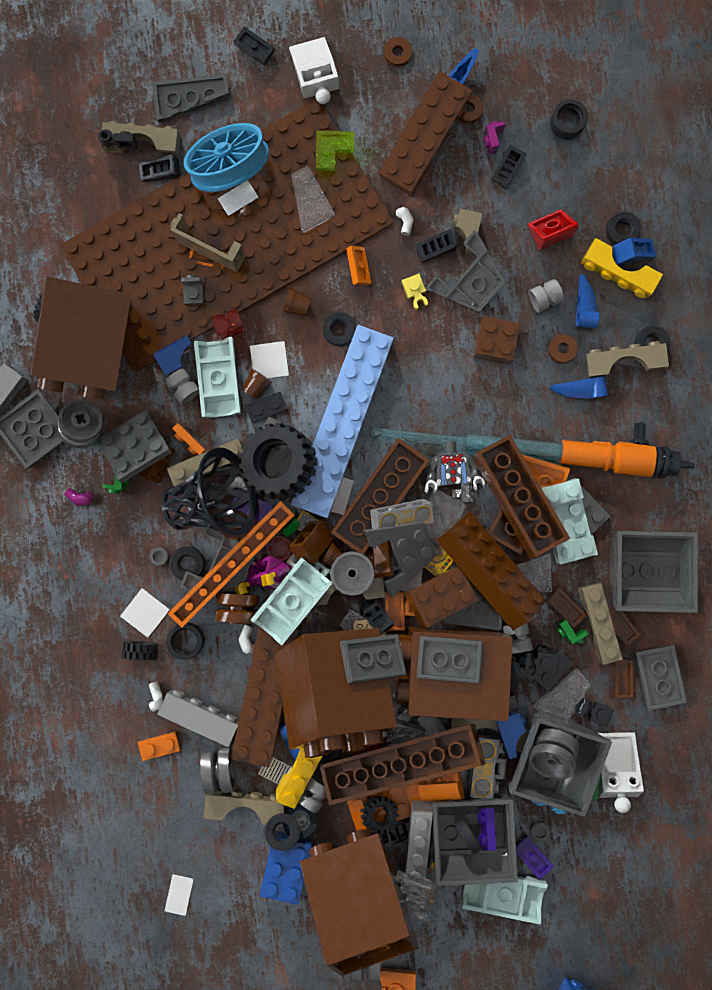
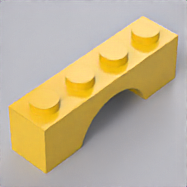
[581,238,663,299]
[276,748,322,809]

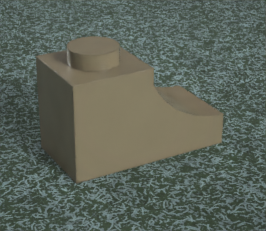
[452,209,482,255]

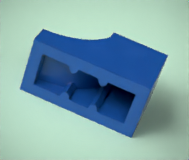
[612,238,656,265]
[154,335,191,375]
[495,710,527,759]

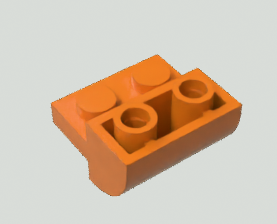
[418,772,464,802]

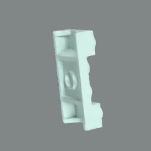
[194,337,242,419]
[541,478,598,564]
[251,557,332,645]
[461,876,548,925]

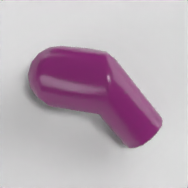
[64,488,94,506]

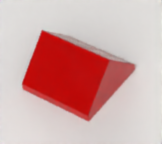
[527,209,579,251]

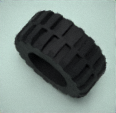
[238,423,317,501]

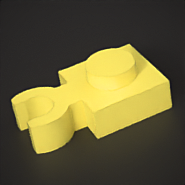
[401,274,428,310]

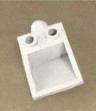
[289,37,339,104]
[598,733,644,813]

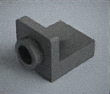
[181,275,204,305]

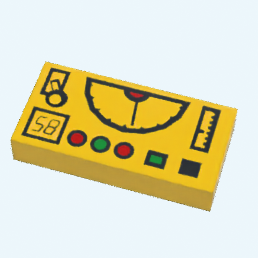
[425,546,453,576]

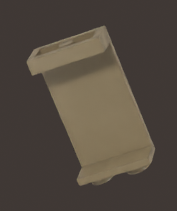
[170,213,246,272]

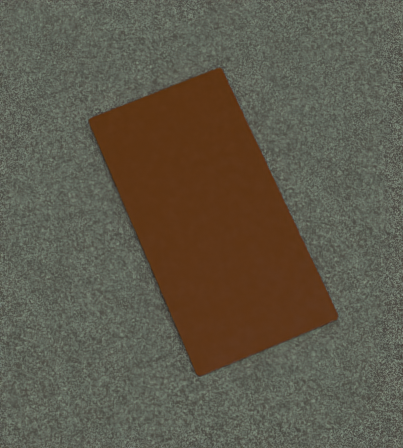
[61,98,392,372]

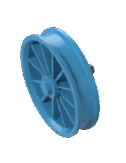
[184,123,269,192]

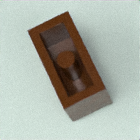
[289,520,334,564]

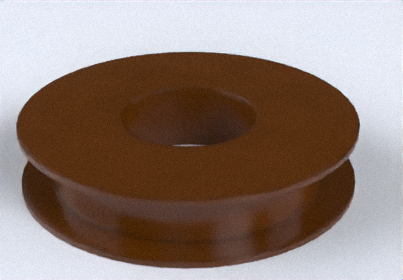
[384,37,412,67]
[459,94,483,123]
[548,334,578,363]

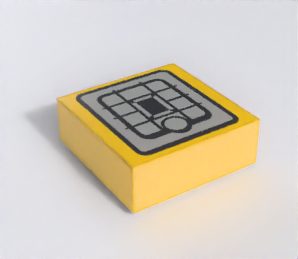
[297,510,319,531]

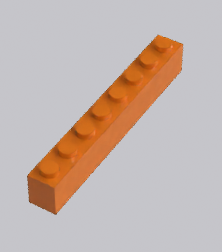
[168,501,294,627]

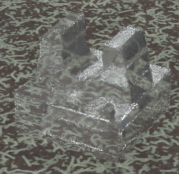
[452,483,473,503]

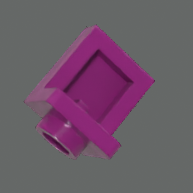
[483,121,505,155]

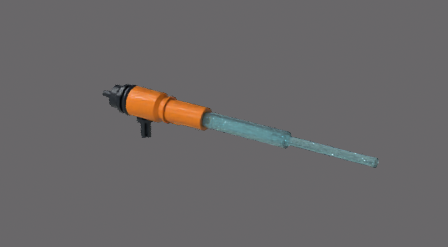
[371,422,695,479]

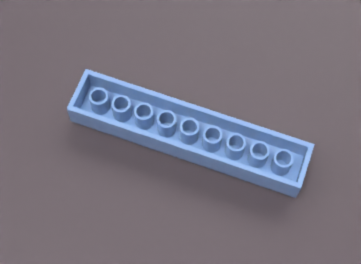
[291,325,394,519]

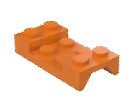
[347,782,430,832]

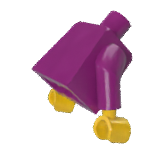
[235,556,292,595]

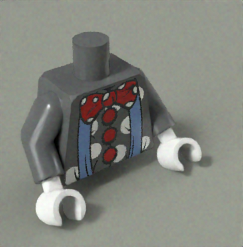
[425,441,485,493]

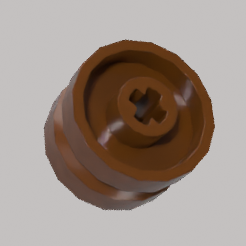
[214,592,259,624]

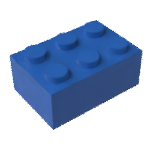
[260,831,312,905]

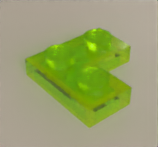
[316,131,354,171]

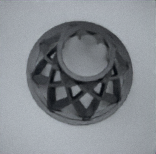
[161,447,258,539]

